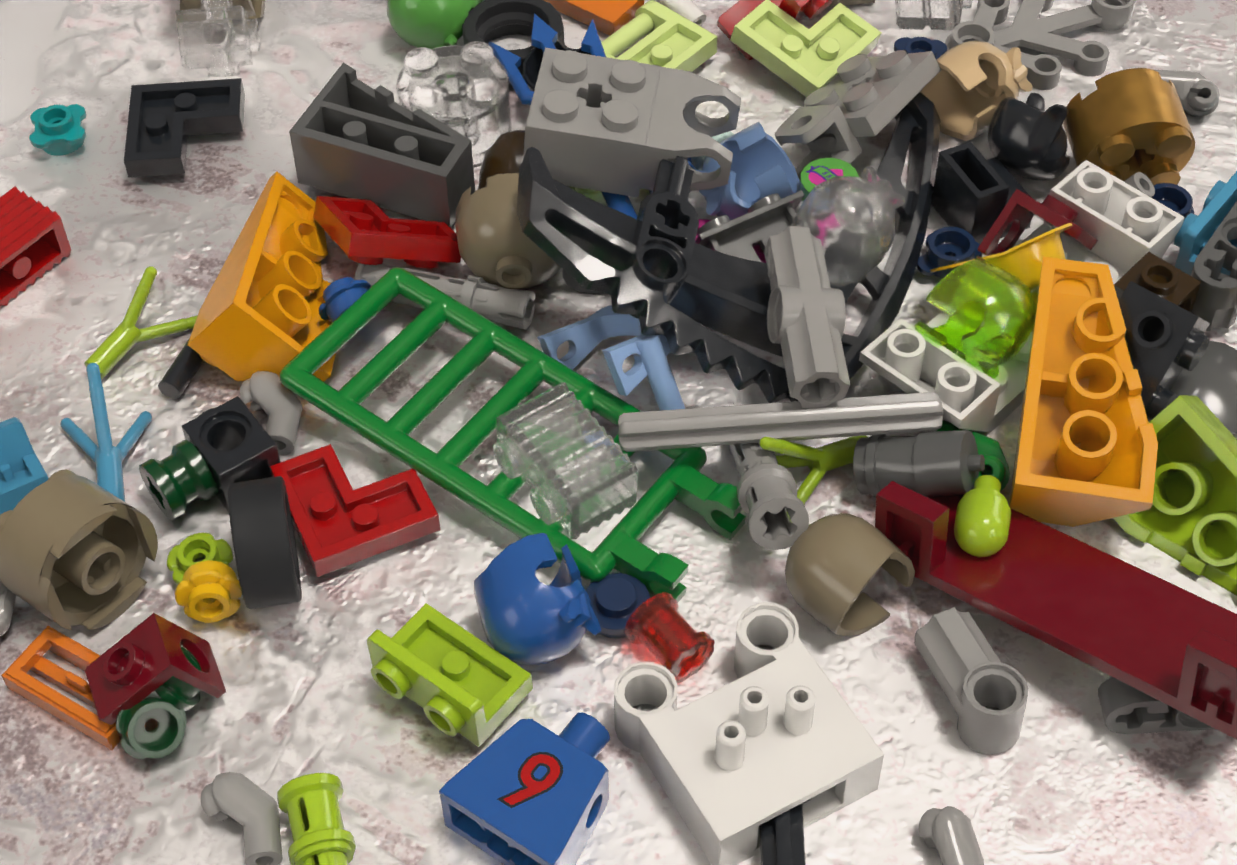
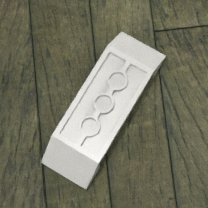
[859,160,1185,432]

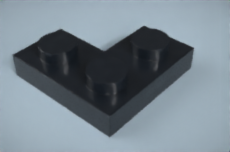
[124,78,245,178]

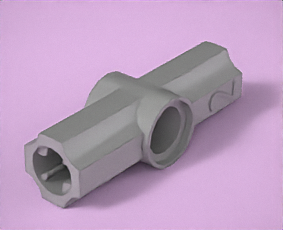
[764,226,850,409]

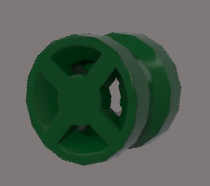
[139,440,219,521]

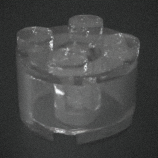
[396,41,512,168]

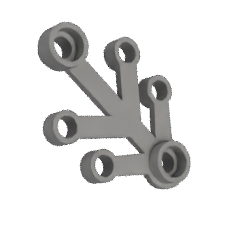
[945,0,1136,90]

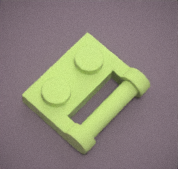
[601,0,717,72]

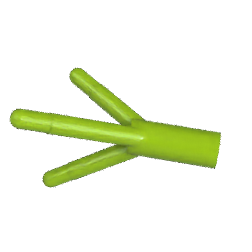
[84,266,198,379]
[759,435,867,523]

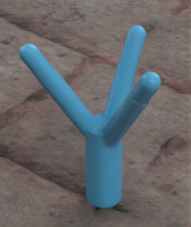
[60,363,152,502]

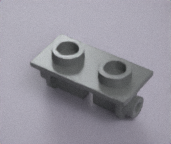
[695,190,815,262]

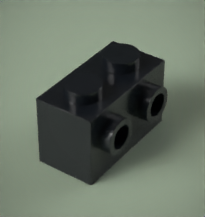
[1118,281,1210,422]

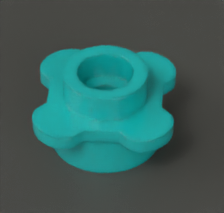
[29,104,87,156]

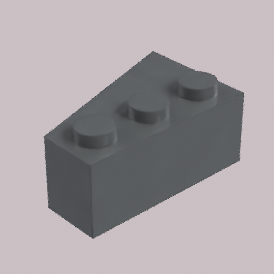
[289,62,475,228]

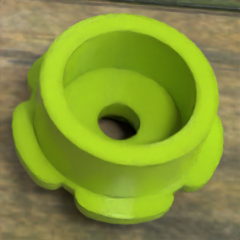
[167,533,233,585]

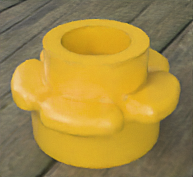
[175,560,242,623]

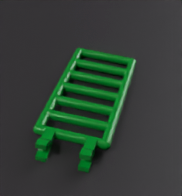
[279,267,746,612]

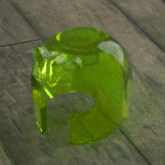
[914,256,1036,379]

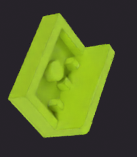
[366,603,533,747]

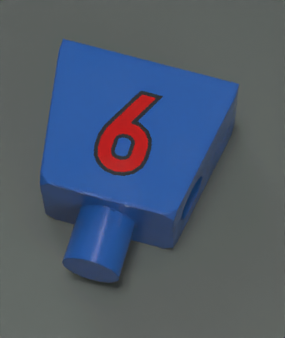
[439,712,610,865]

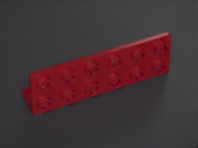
[875,481,1237,740]

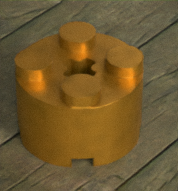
[1063,68,1195,185]

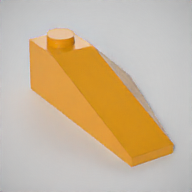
[187,171,337,382]
[1009,257,1158,527]

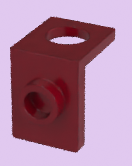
[977,189,1098,256]
[85,613,226,725]

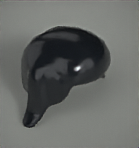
[987,93,1070,181]

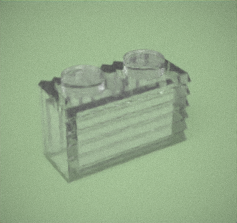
[493,382,638,539]

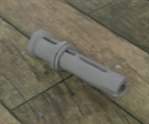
[730,443,809,550]

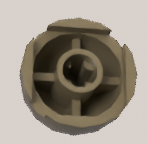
[455,173,561,289]

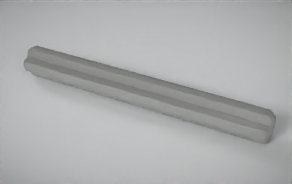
[618,392,943,452]

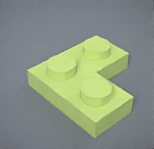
[730,0,882,97]

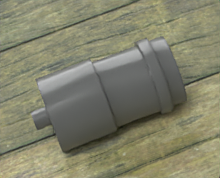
[853,430,985,498]

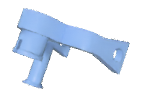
[537,305,686,411]

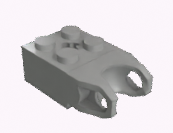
[523,48,741,197]

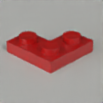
[313,196,461,269]
[270,444,441,577]

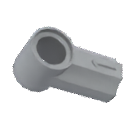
[914,607,1028,755]

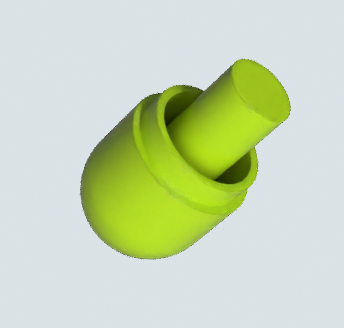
[954,475,1011,557]

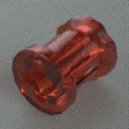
[624,592,715,684]

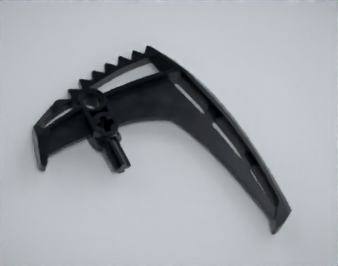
[517,92,941,403]

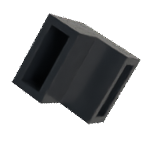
[931,141,1032,244]

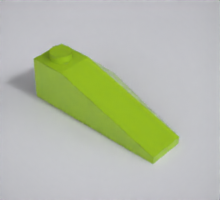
[1113,395,1237,596]

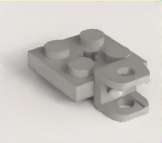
[775,50,941,180]

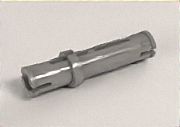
[354,263,535,330]

